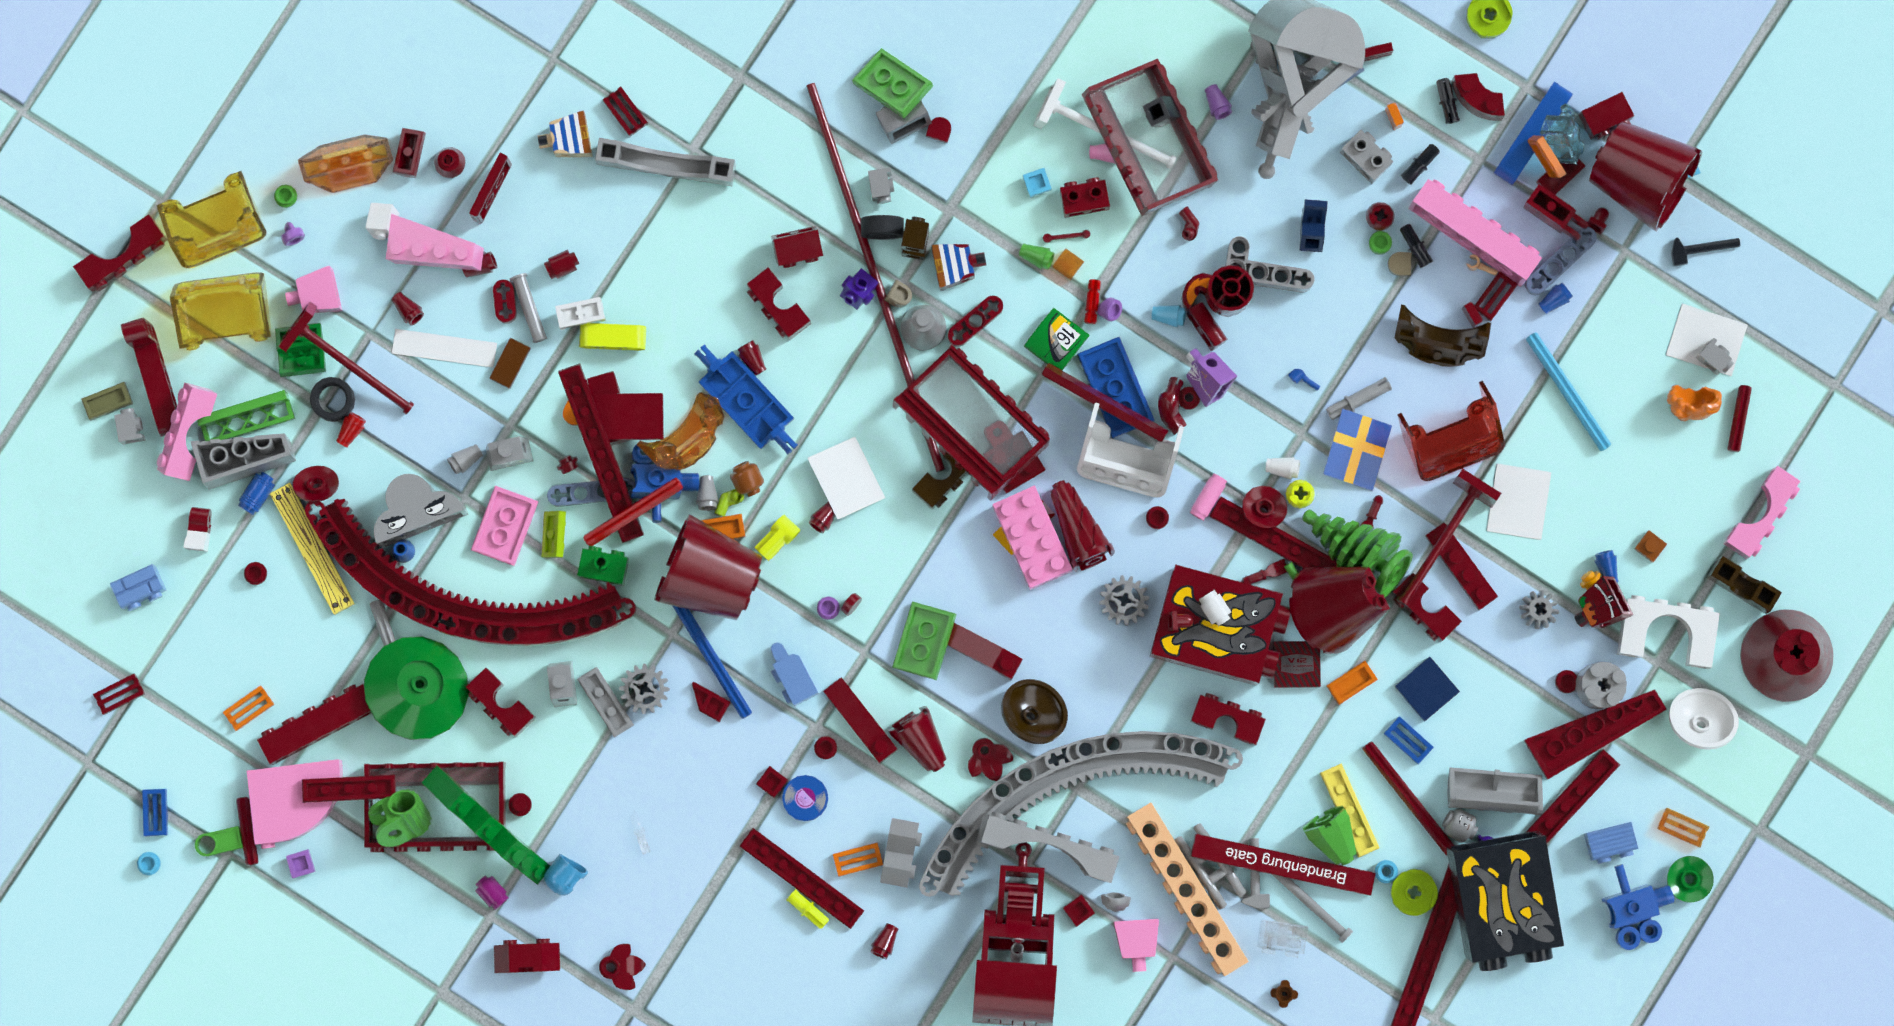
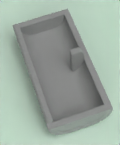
[1447,767,1543,816]

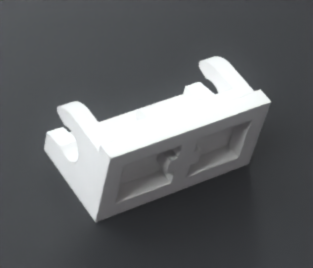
[555,297,606,330]

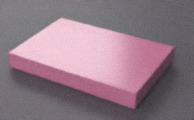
[471,486,539,566]

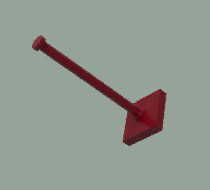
[278,302,414,415]
[1397,468,1502,607]

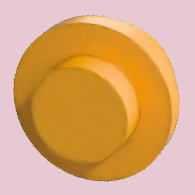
[1580,570,1601,590]

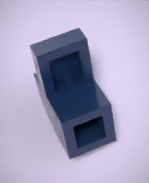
[1299,199,1328,252]

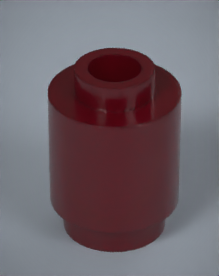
[544,249,579,279]

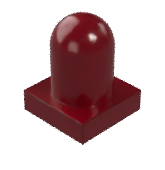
[1587,207,1609,235]
[1168,611,1194,631]

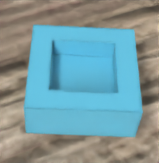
[1022,168,1052,198]

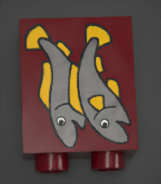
[1149,564,1291,686]

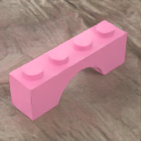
[157,382,217,481]
[1723,466,1800,559]

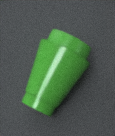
[1019,243,1055,270]

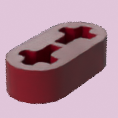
[493,279,517,324]

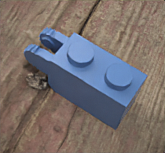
[770,642,819,707]

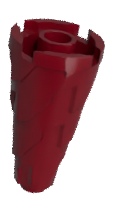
[1051,480,1115,572]

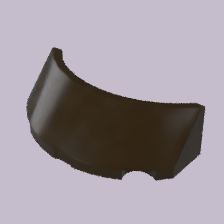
[1394,304,1491,367]

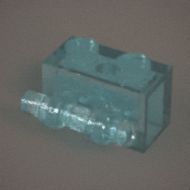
[1540,104,1584,164]

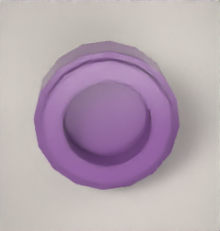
[281,222,305,246]
[1097,297,1122,321]

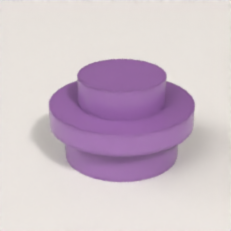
[817,596,840,620]

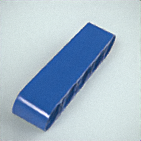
[1494,81,1573,185]

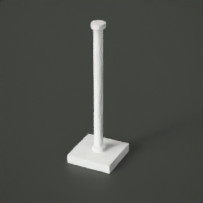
[1033,78,1176,169]

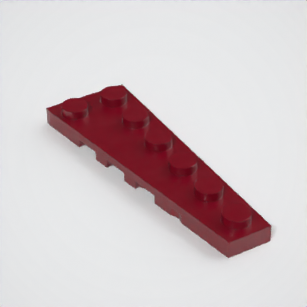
[1523,690,1667,780]

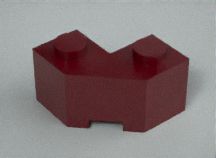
[494,938,560,973]

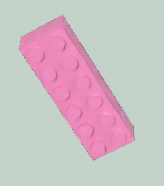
[1408,179,1542,287]

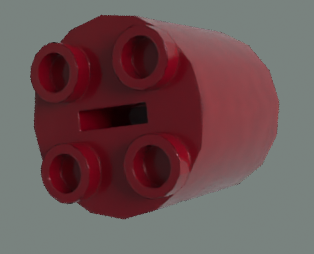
[1205,265,1254,317]

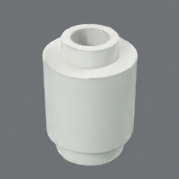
[1199,590,1231,626]

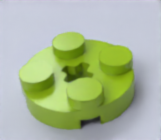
[1466,0,1513,38]
[1391,869,1438,916]

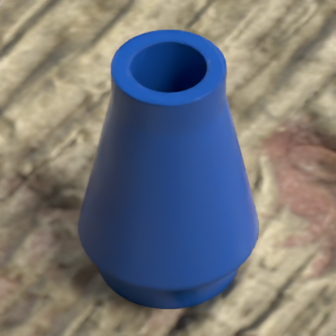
[1538,282,1573,314]
[392,540,415,563]
[1594,550,1619,583]

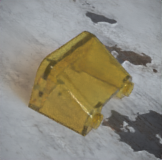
[156,171,267,268]
[170,272,272,350]

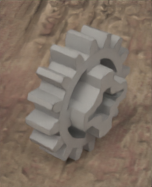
[1099,575,1149,626]
[619,664,670,714]

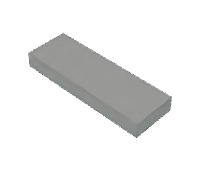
[577,667,634,738]

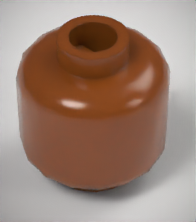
[730,461,764,497]

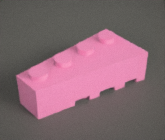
[385,214,484,271]

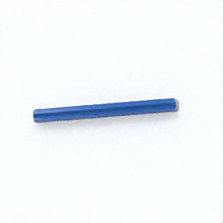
[672,605,752,719]

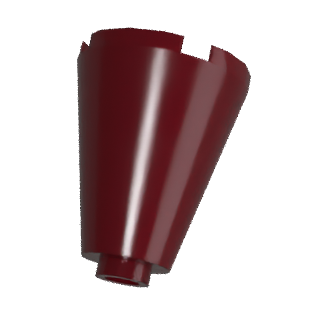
[888,706,947,772]

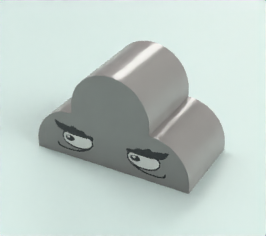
[374,474,468,548]

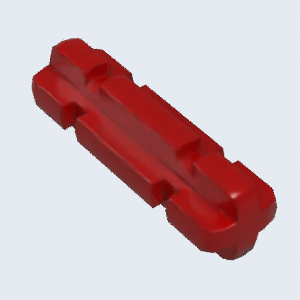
[1084,279,1101,324]

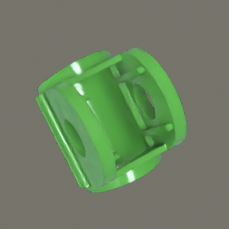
[368,789,432,847]

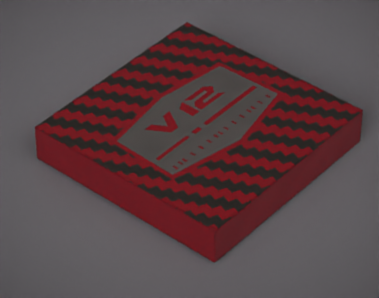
[1273,641,1321,688]

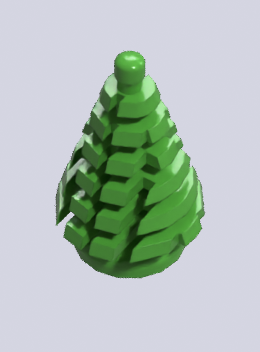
[1302,510,1413,597]

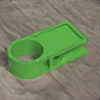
[195,826,243,857]

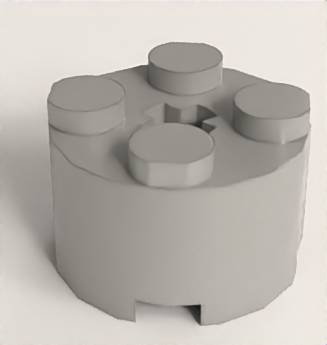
[1575,662,1627,709]

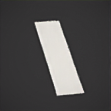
[392,329,497,368]

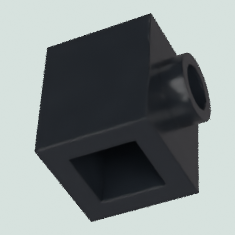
[1142,96,1181,127]

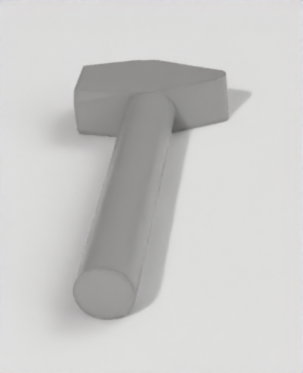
[1241,838,1270,908]

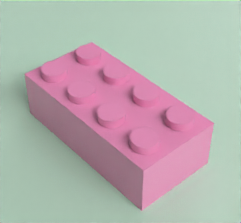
[992,485,1073,590]

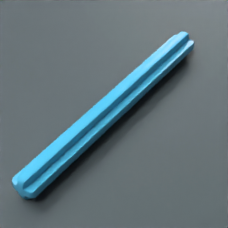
[1526,332,1611,451]

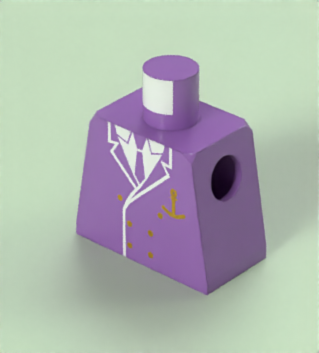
[1186,348,1237,407]

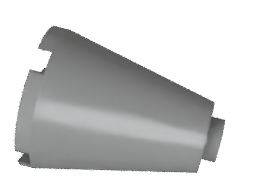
[901,305,946,351]

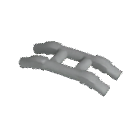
[1175,823,1246,909]

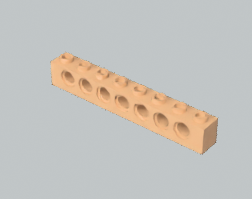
[1125,802,1249,976]

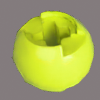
[1285,479,1315,509]

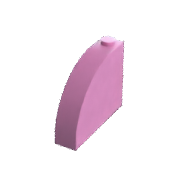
[247,759,343,849]

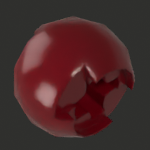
[1366,202,1395,231]

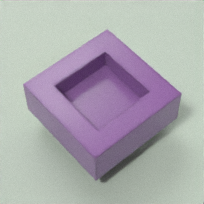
[286,849,316,879]

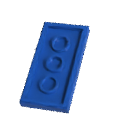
[1077,337,1155,439]

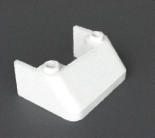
[1077,403,1184,497]

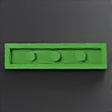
[197,390,295,441]

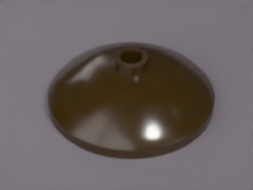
[1001,679,1068,744]

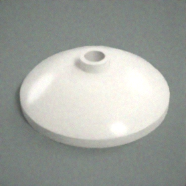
[1669,688,1739,750]

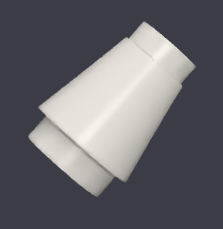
[1266,457,1300,480]

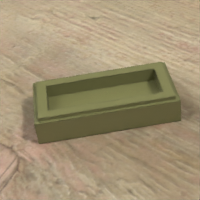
[81,382,133,421]

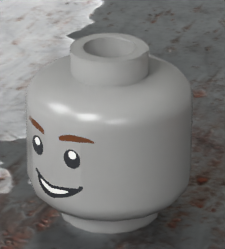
[1442,808,1478,843]

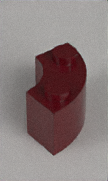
[1451,73,1505,121]

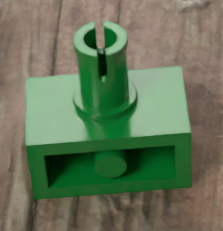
[577,546,629,586]

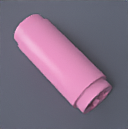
[1190,473,1227,521]

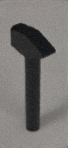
[1671,237,1740,266]

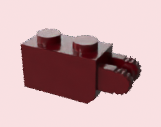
[1523,184,1589,241]

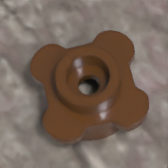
[1270,980,1298,1008]

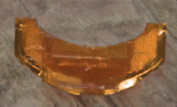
[637,392,724,470]

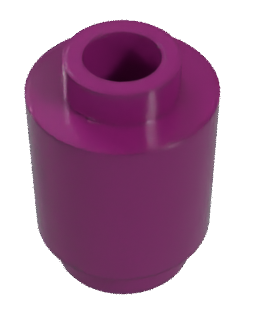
[475,875,509,910]

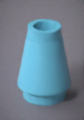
[1152,305,1186,328]

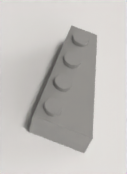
[190,433,296,490]

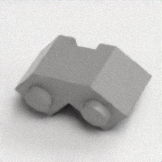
[880,818,922,888]

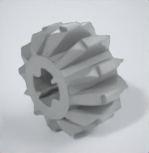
[1519,590,1559,629]

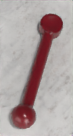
[1043,230,1091,243]

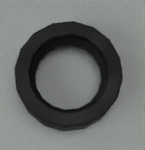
[861,215,904,240]
[310,377,355,422]

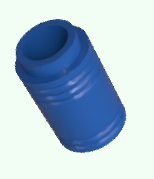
[238,472,275,515]

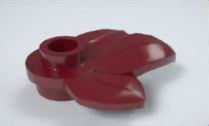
[968,738,1013,781]
[599,944,646,990]

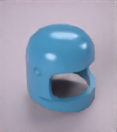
[544,854,588,896]

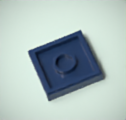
[1394,657,1460,722]

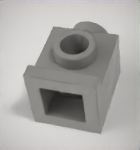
[868,167,894,204]
[1696,338,1734,375]
[114,408,146,445]

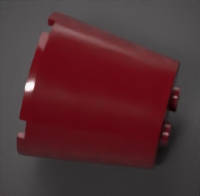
[1589,121,1703,232]
[654,514,762,620]

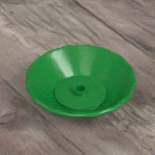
[364,636,469,740]

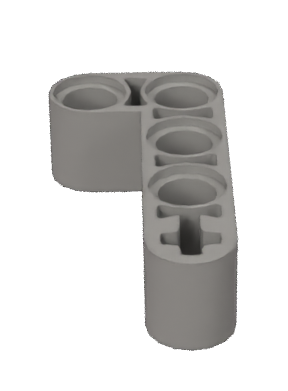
[1225,236,1315,293]

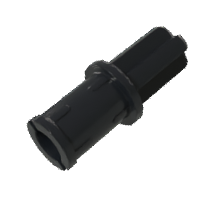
[1436,78,1460,124]
[1400,144,1440,185]
[1400,224,1433,269]

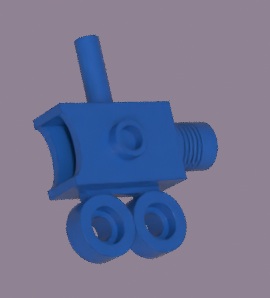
[630,442,699,523]
[1601,864,1674,950]

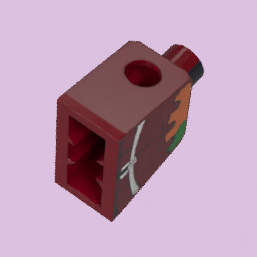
[1574,576,1633,629]

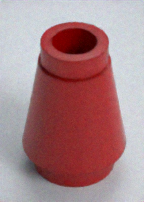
[336,412,366,448]

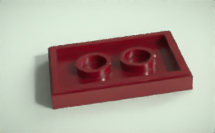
[469,152,512,224]
[594,393,664,440]

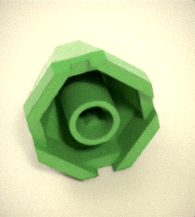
[1302,805,1356,866]

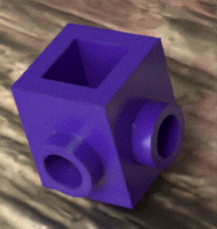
[840,268,879,310]

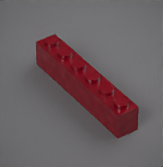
[257,684,371,765]

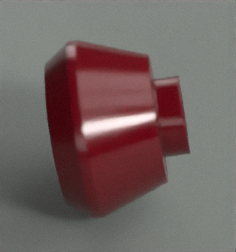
[434,147,466,178]

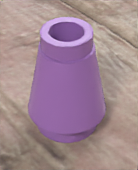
[1204,84,1232,120]

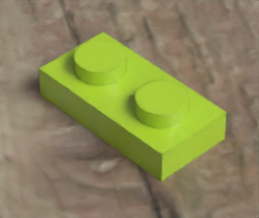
[541,511,566,558]

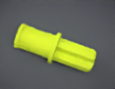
[786,889,829,929]

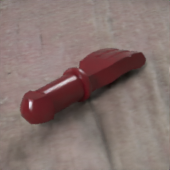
[1360,495,1383,529]
[1241,559,1287,585]

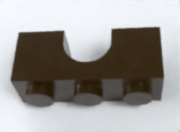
[901,216,929,261]
[912,453,970,510]
[1706,556,1782,614]

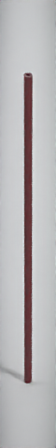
[806,83,945,472]

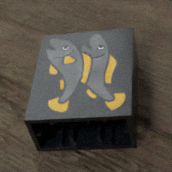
[1446,831,1564,971]

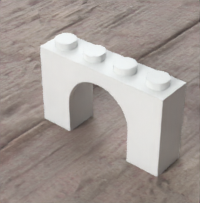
[1617,595,1720,669]

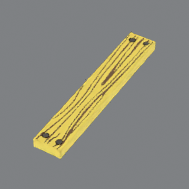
[270,483,355,615]

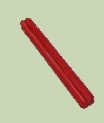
[583,478,683,546]

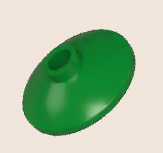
[1667,856,1714,903]

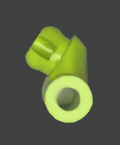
[714,489,744,517]

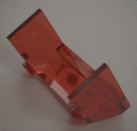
[1397,380,1505,481]

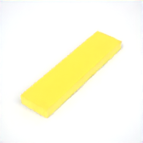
[1320,763,1380,858]

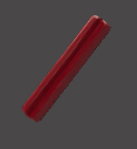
[1727,385,1752,452]
[236,797,259,866]

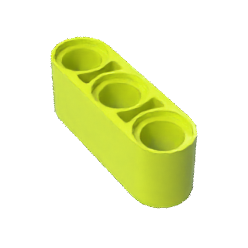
[579,323,646,351]

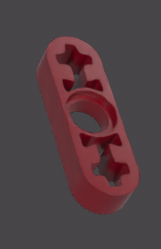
[948,295,1003,347]

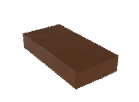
[490,338,531,389]

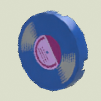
[782,775,828,821]

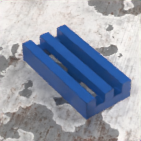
[1384,716,1434,765]
[142,789,168,836]

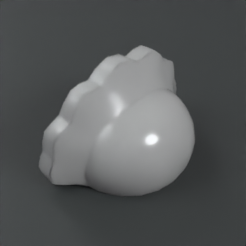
[1101,892,1131,912]

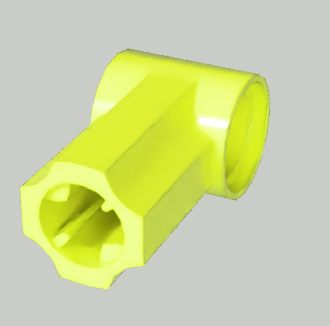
[754,514,801,561]

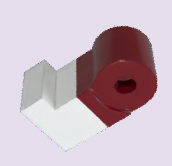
[183,507,212,552]

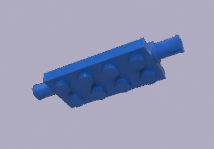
[694,344,798,455]

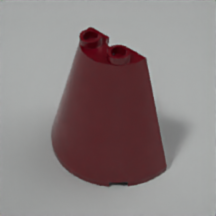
[1289,567,1390,654]

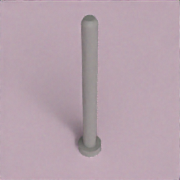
[1273,875,1353,943]

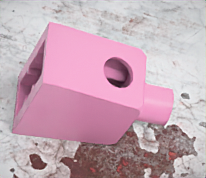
[285,266,342,313]
[1114,919,1159,972]

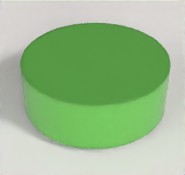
[1369,231,1392,255]

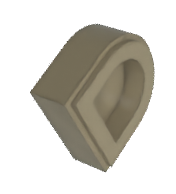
[1388,252,1412,276]
[884,279,912,308]

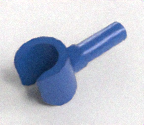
[1288,369,1320,391]

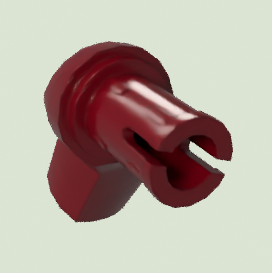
[1158,377,1187,435]

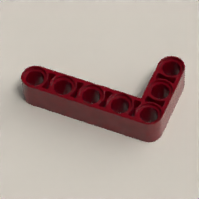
[121,317,177,437]

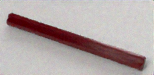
[1363,741,1455,856]

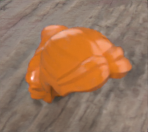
[1667,385,1722,421]

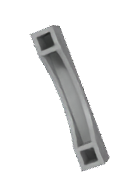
[595,138,736,187]
[977,812,1120,883]

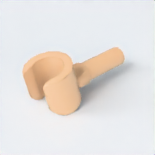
[1466,255,1498,276]

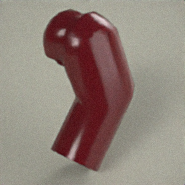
[1179,206,1200,241]

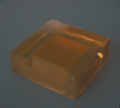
[1052,248,1084,281]

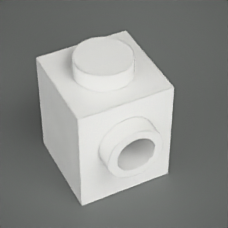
[365,203,399,240]

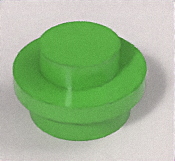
[274,185,297,208]

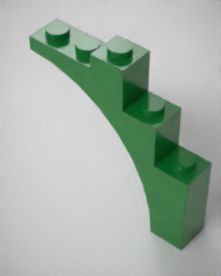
[422,766,550,885]

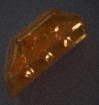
[298,134,393,193]

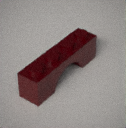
[73,214,168,292]

